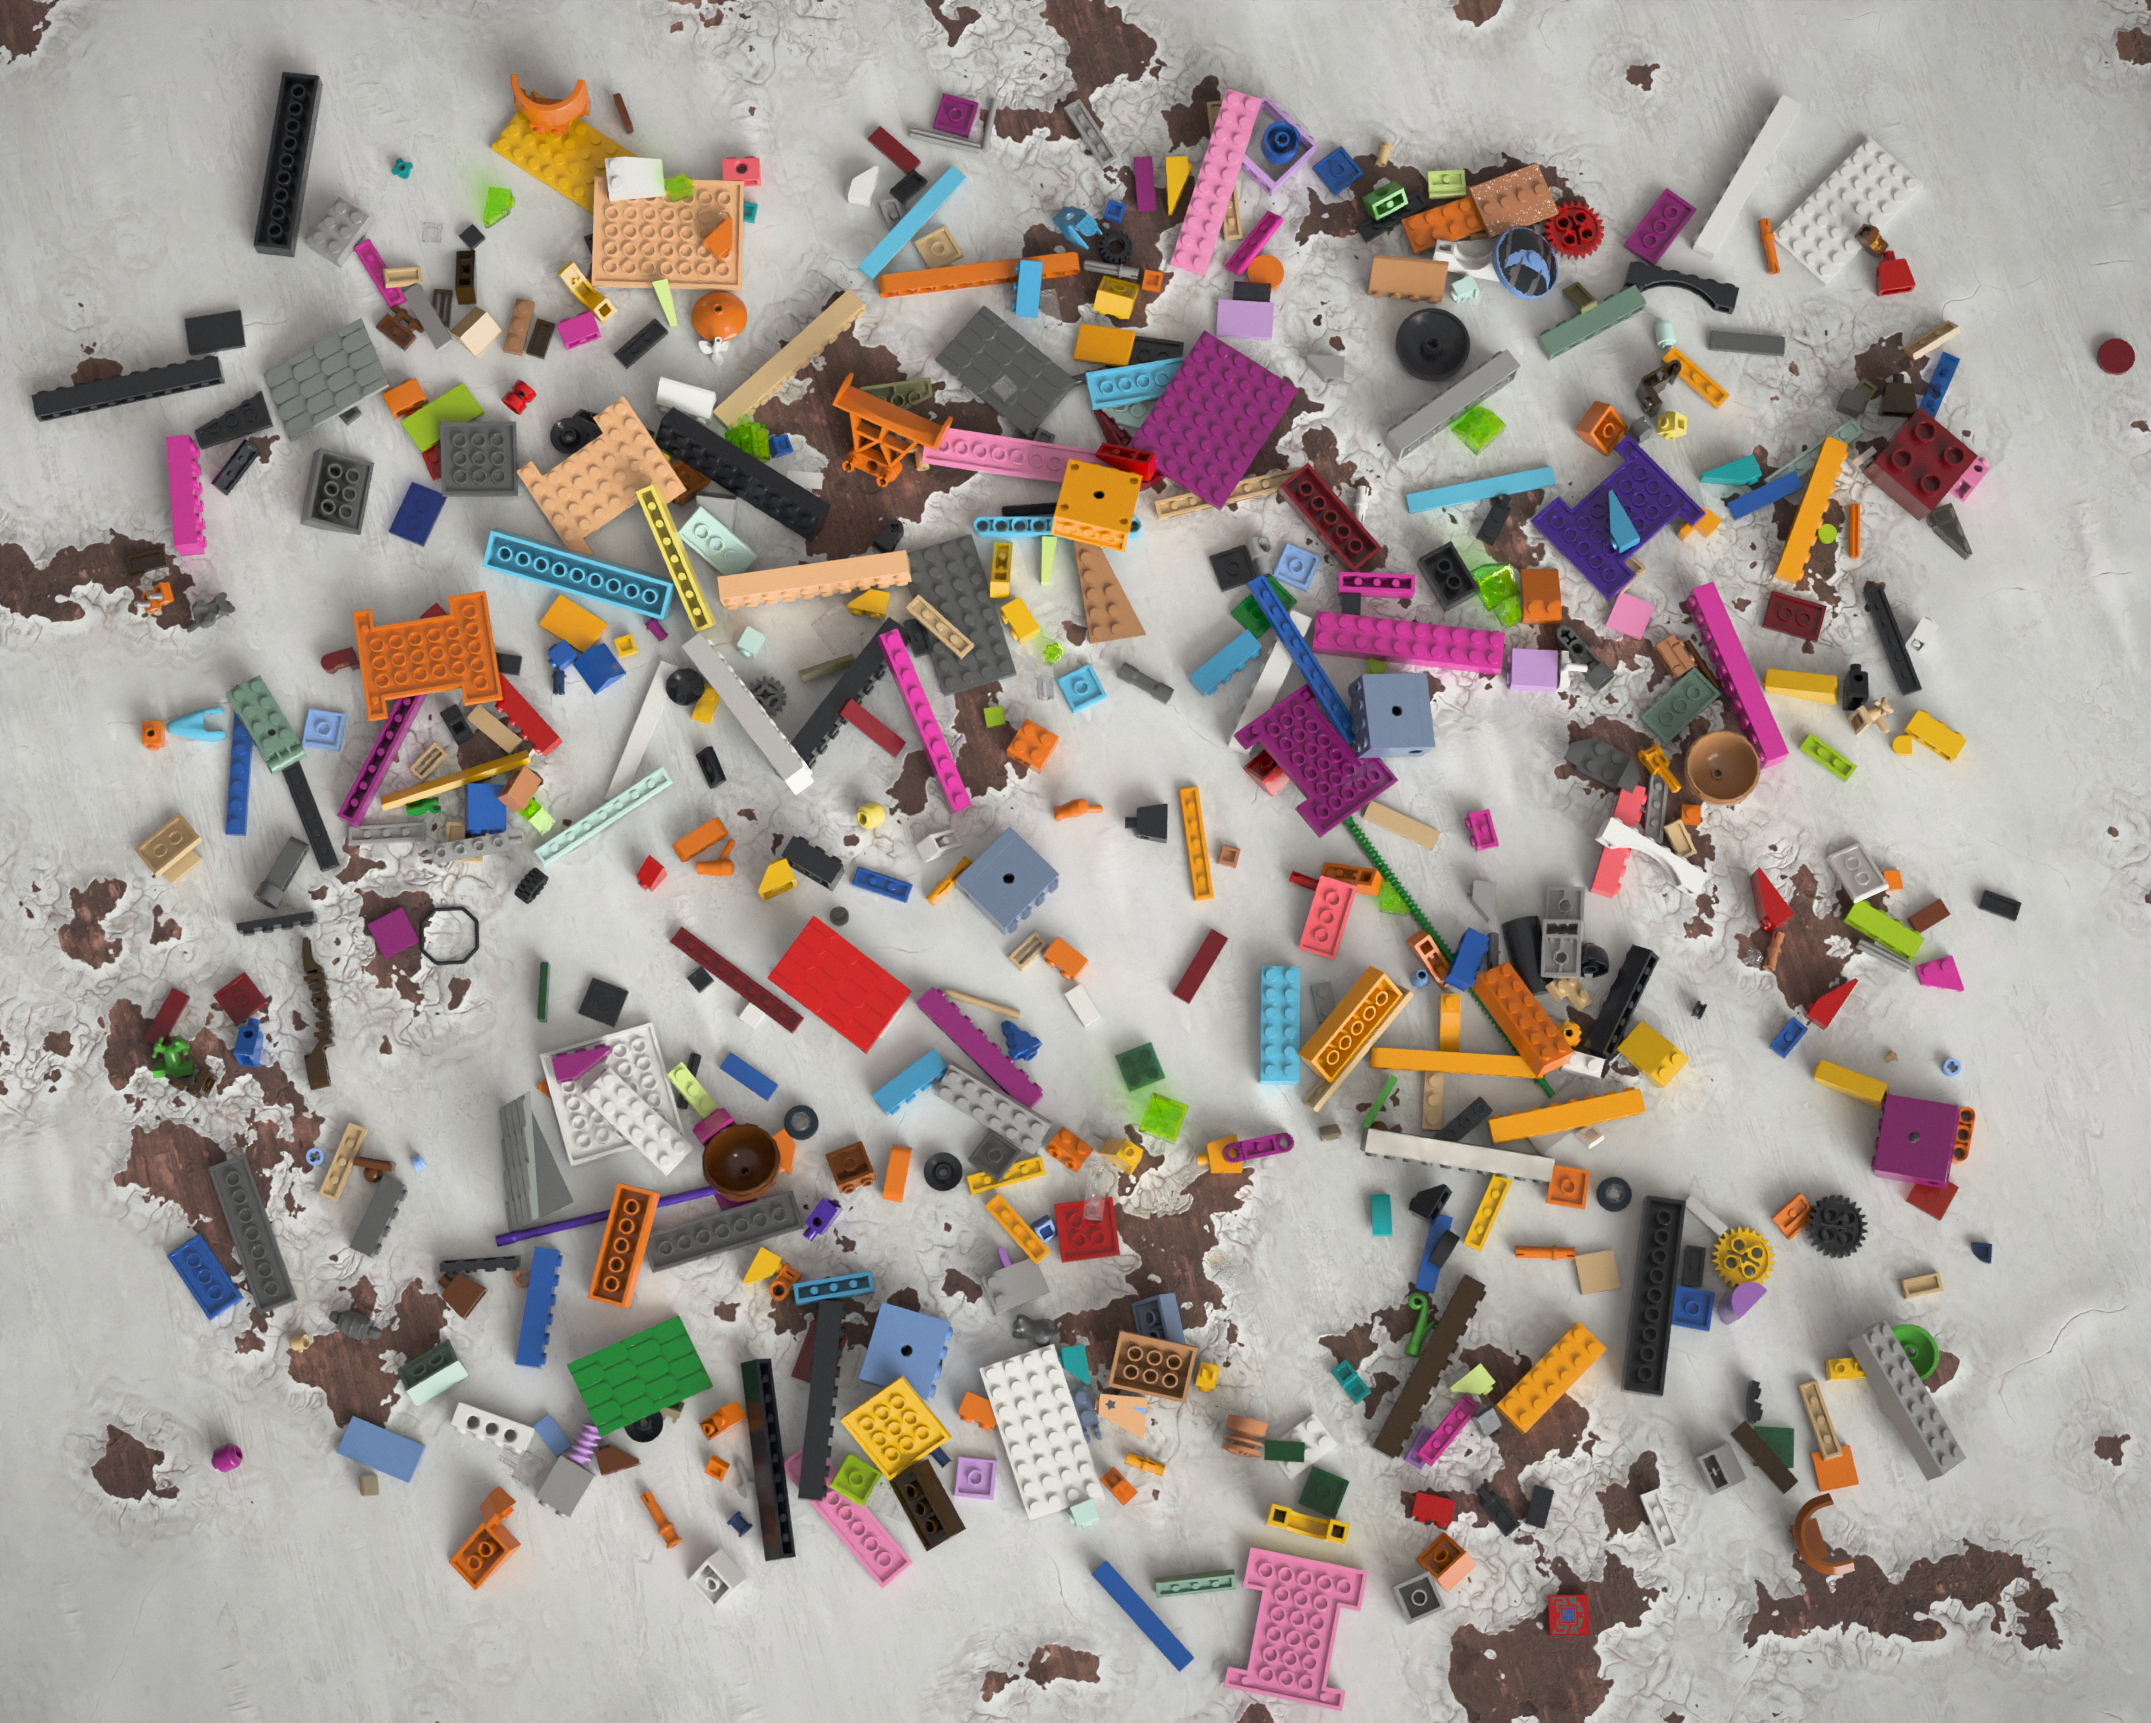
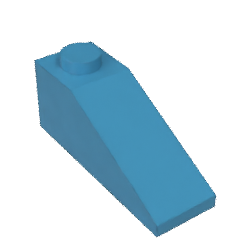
[1609,490,1640,553]

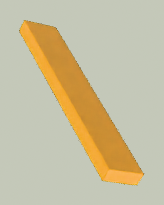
[1179,786,1214,901]

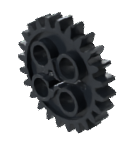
[1805,1195,1868,1259]

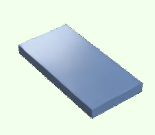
[336,1416,426,1483]

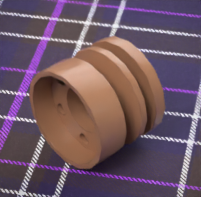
[1221,1414,1268,1458]

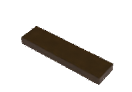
[1730,1421,1799,1494]

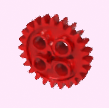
[1544,201,1605,260]

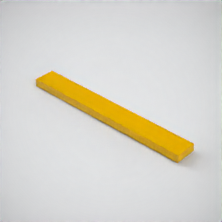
[380,750,531,811]

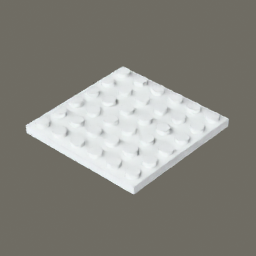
[540,1022,684,1167]

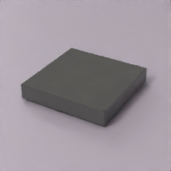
[968,1130,1022,1183]

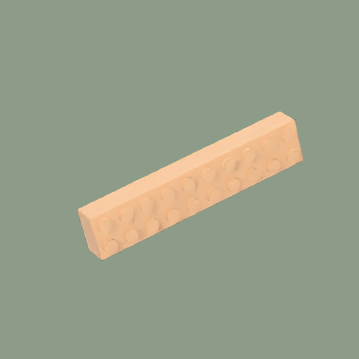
[717,550,912,610]

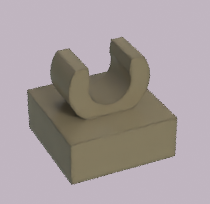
[660,1402,685,1423]

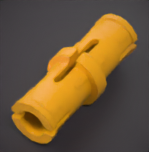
[1124,1452,1166,1477]

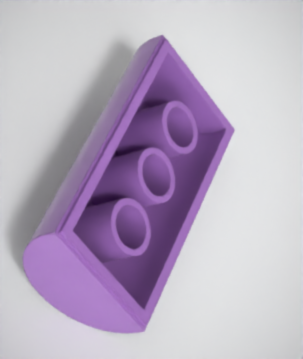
[1718,1282,1767,1325]

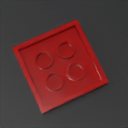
[1054,1197,1120,1263]

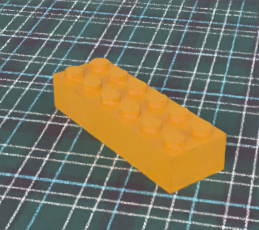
[1297,966,1403,1083]
[1494,1321,1607,1435]

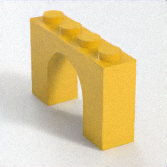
[1265,1503,1350,1546]

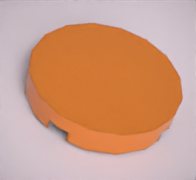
[1247,255,1284,291]

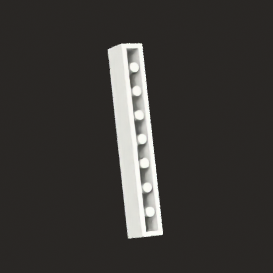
[1227,610,1313,756]

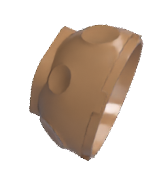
[1683,730,1760,806]

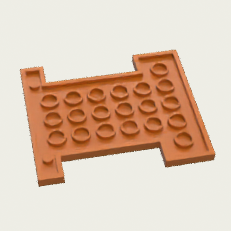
[352,591,503,722]

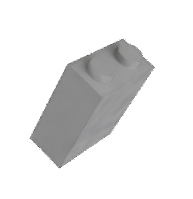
[536,1455,597,1519]

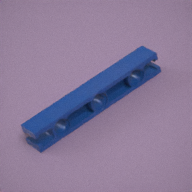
[1091,1560,1194,1672]

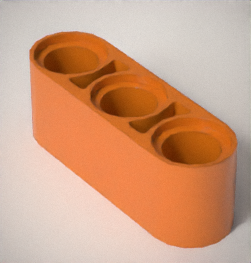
[672,817,729,863]
[1952,1107,1976,1164]
[882,1144,912,1203]

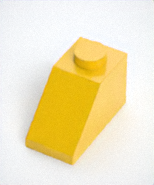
[742,1247,784,1285]

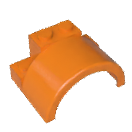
[510,74,591,137]

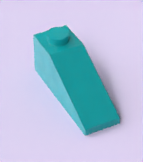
[1699,454,1762,486]

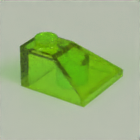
[1470,562,1521,611]

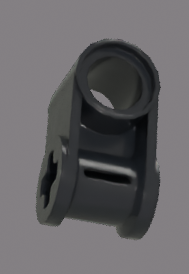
[872,520,904,553]

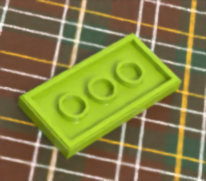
[400,383,484,453]

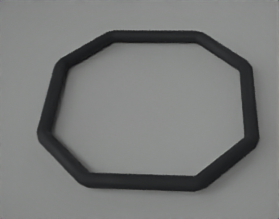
[420,907,479,965]

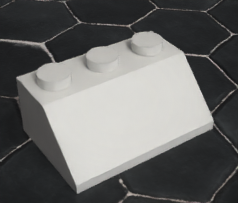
[656,377,718,425]

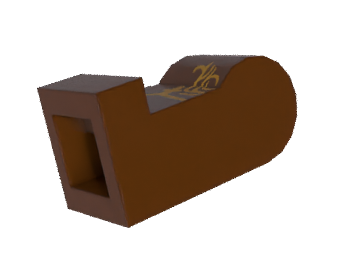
[1854,224,1889,258]

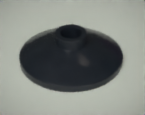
[550,418,588,454]
[924,1152,963,1191]
[624,1411,663,1443]

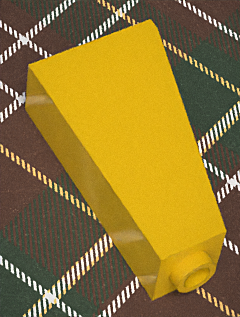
[1762,668,1839,705]
[1813,1059,1890,1111]
[1098,1137,1143,1175]

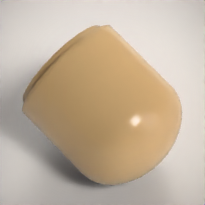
[289,1333,310,1350]

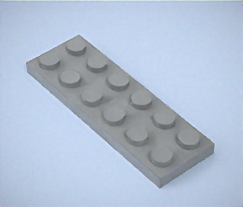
[934,1062,1052,1155]

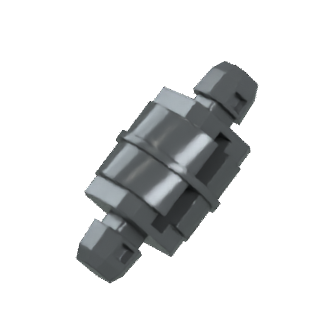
[329,1310,382,1340]

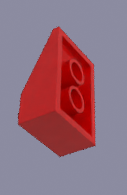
[1750,867,1794,934]

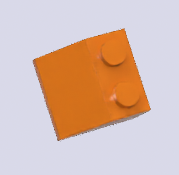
[1574,401,1628,457]
[1416,1532,1476,1592]

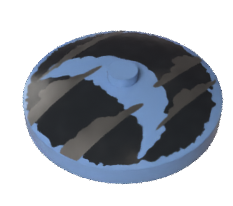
[1492,227,1558,300]

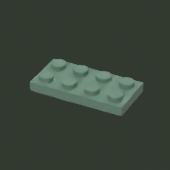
[1640,667,1721,745]

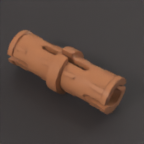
[1763,931,1785,971]

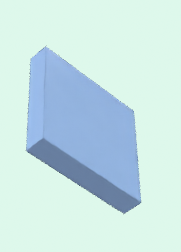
[1272,543,1321,592]
[301,708,347,752]

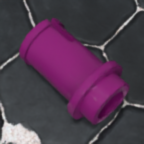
[645,617,669,642]

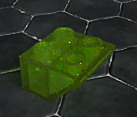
[1451,405,1506,456]
[725,421,770,463]

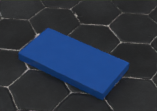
[167,1233,244,1321]

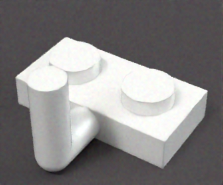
[1555,650,1588,692]

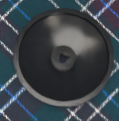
[1395,308,1470,381]

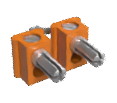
[134,582,174,613]

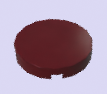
[2097,339,2135,375]

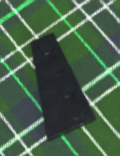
[195,391,274,450]

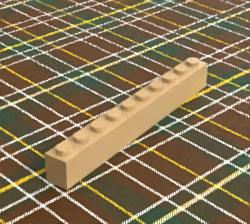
[713,288,865,432]

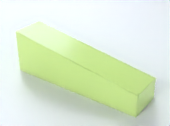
[652,279,678,326]
[1041,536,1057,585]

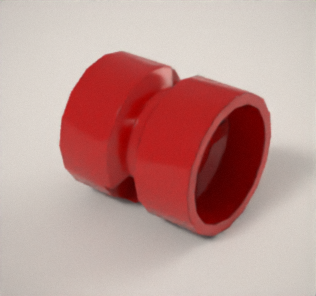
[501,379,537,415]

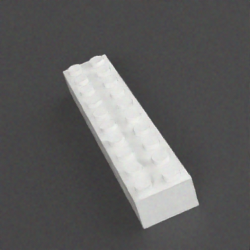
[682,633,814,795]

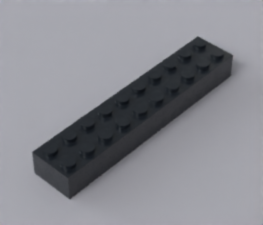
[253,72,323,257]
[655,407,831,542]
[773,617,909,780]
[1620,1195,1686,1398]

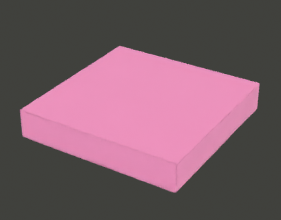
[1605,592,1655,640]

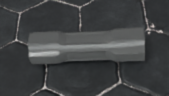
[1117,662,1174,704]

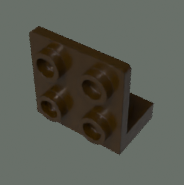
[165,1068,218,1099]

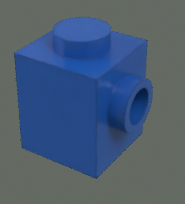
[547,639,578,671]

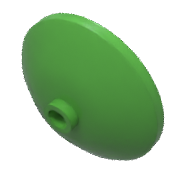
[1892,1324,1939,1381]

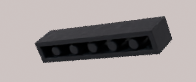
[1584,944,1659,1060]

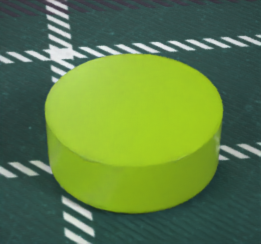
[1817,524,1837,544]

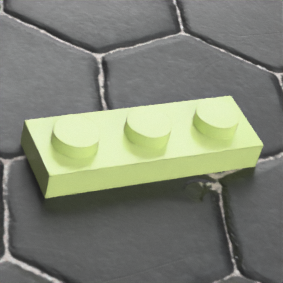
[666,1062,718,1120]

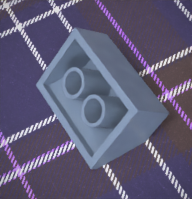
[1131,1293,1186,1344]

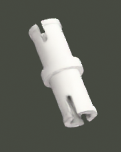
[1353,486,1369,525]

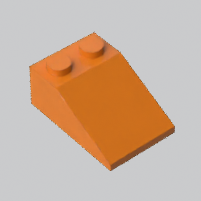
[1520,569,1562,625]
[449,1522,522,1591]

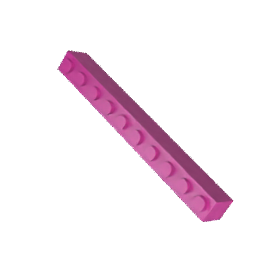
[876,628,972,814]

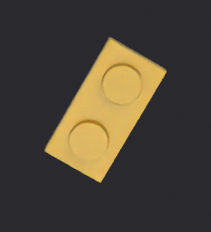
[691,683,720,725]

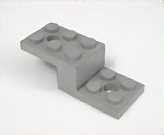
[1541,886,1586,978]

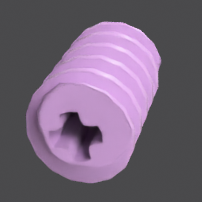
[567,1423,602,1467]

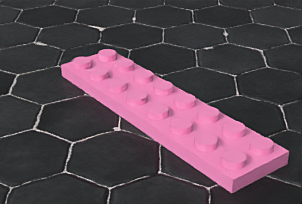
[784,1446,913,1589]

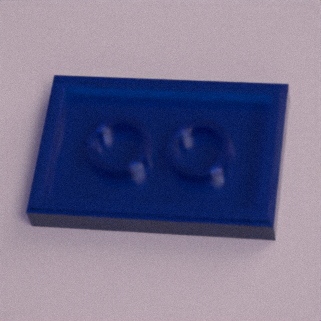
[389,482,447,547]

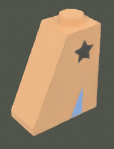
[1095,1394,1147,1439]

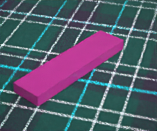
[1224,211,1284,276]
[353,239,407,310]
[1416,1394,1480,1467]

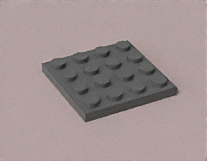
[440,422,518,497]

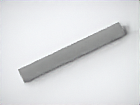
[980,98,998,152]

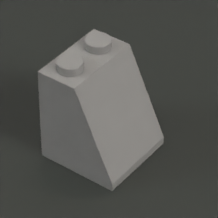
[695,491,739,533]

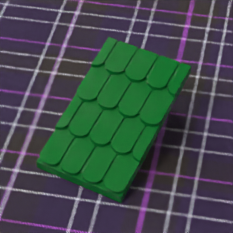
[567,1316,713,1437]

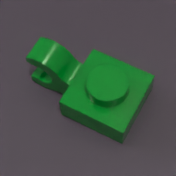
[406,797,441,816]

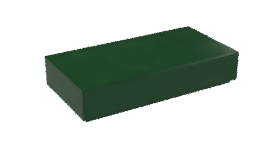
[1264,1440,1305,1463]

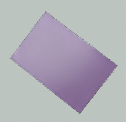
[1216,299,1274,340]

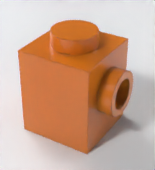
[142,720,165,751]

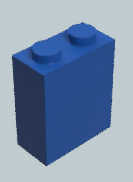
[465,783,506,836]

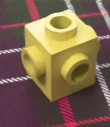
[1656,411,1687,440]

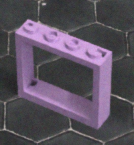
[1241,96,1318,196]

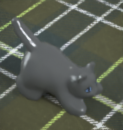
[187,592,235,633]
[1012,1314,1060,1347]

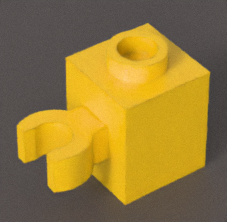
[1195,1362,1220,1393]

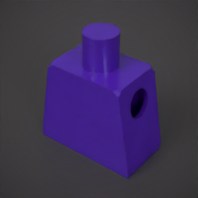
[803,1197,844,1242]

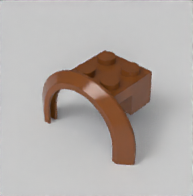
[1789,1493,1855,1575]

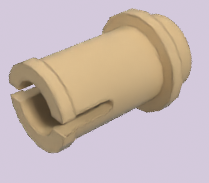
[1375,142,1393,167]

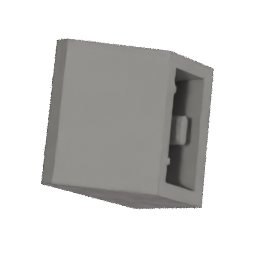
[1693,1443,1747,1495]

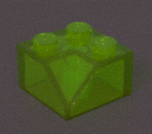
[1138,1092,1189,1145]

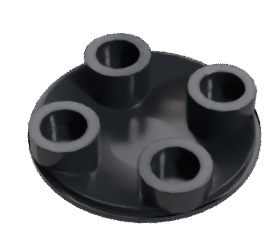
[666,668,704,706]

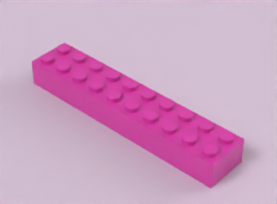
[1685,581,1789,770]
[1311,611,1505,675]

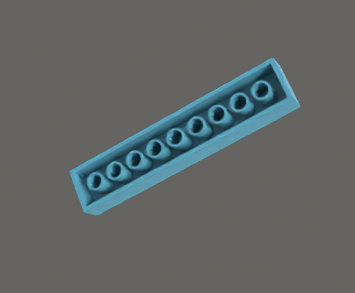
[482,527,676,620]

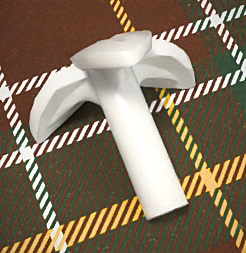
[698,337,730,366]

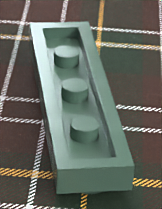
[1155,1569,1236,1598]

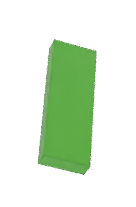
[1361,1075,1398,1128]

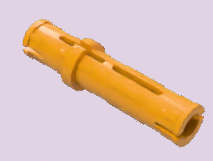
[925,856,972,906]

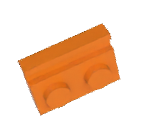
[1771,1192,1813,1240]

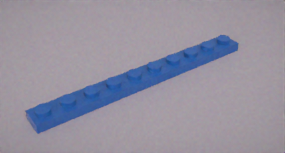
[1246,574,1356,745]

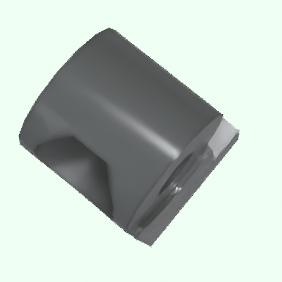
[1625,416,1653,445]

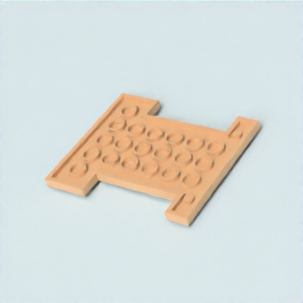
[516,396,687,556]

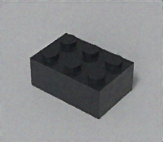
[1416,541,1480,612]
[781,836,845,892]

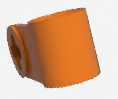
[770,1262,803,1301]

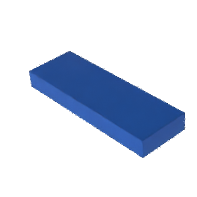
[852,866,913,903]
[720,1052,778,1102]

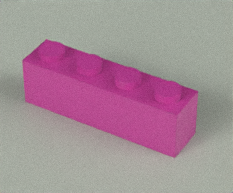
[1337,572,1415,599]

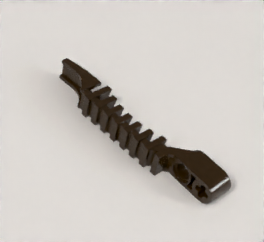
[302,937,335,1090]

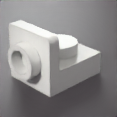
[1852,446,1877,476]

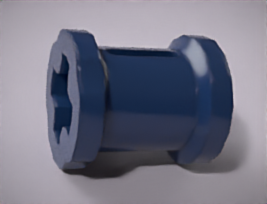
[727,1511,753,1538]

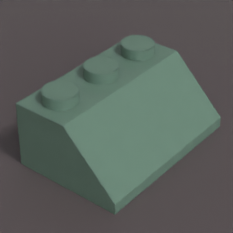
[397,1339,469,1407]

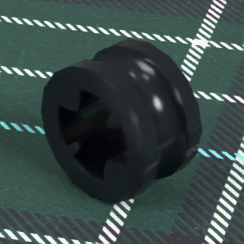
[1691,1000,1707,1020]

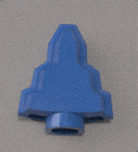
[1001,1020,1043,1062]

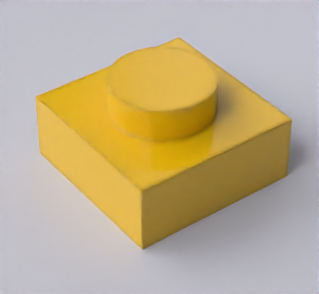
[614,633,638,659]

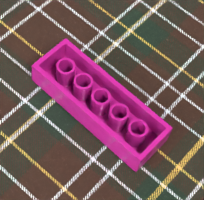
[166,435,207,556]

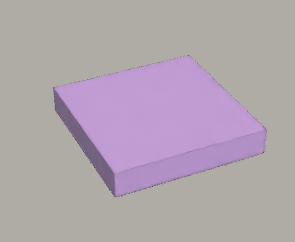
[954,1456,997,1500]

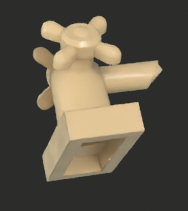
[1847,697,1893,735]

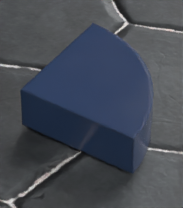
[1971,1242,1992,1264]

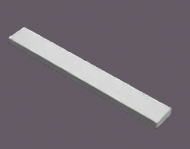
[605,661,679,801]

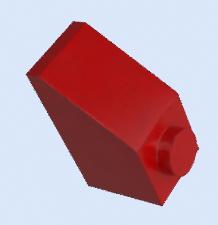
[636,855,667,892]

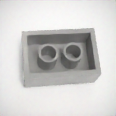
[307,197,373,268]

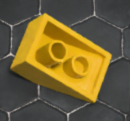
[1616,1020,1689,1088]

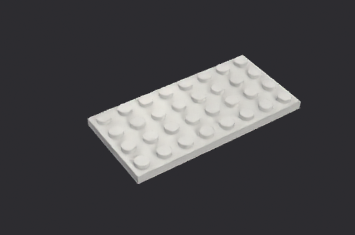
[1773,137,1924,286]
[979,1344,1104,1521]

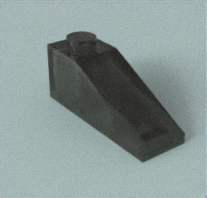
[1926,503,1973,560]

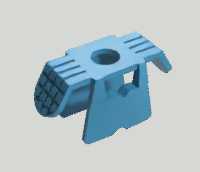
[1052,206,1103,250]

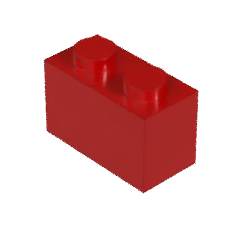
[1410,1492,1456,1528]

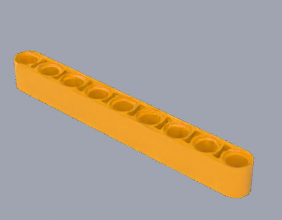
[1370,1048,1543,1079]

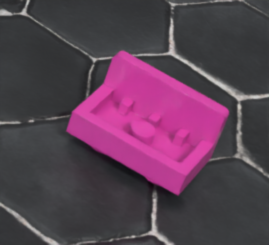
[1464,809,1499,852]

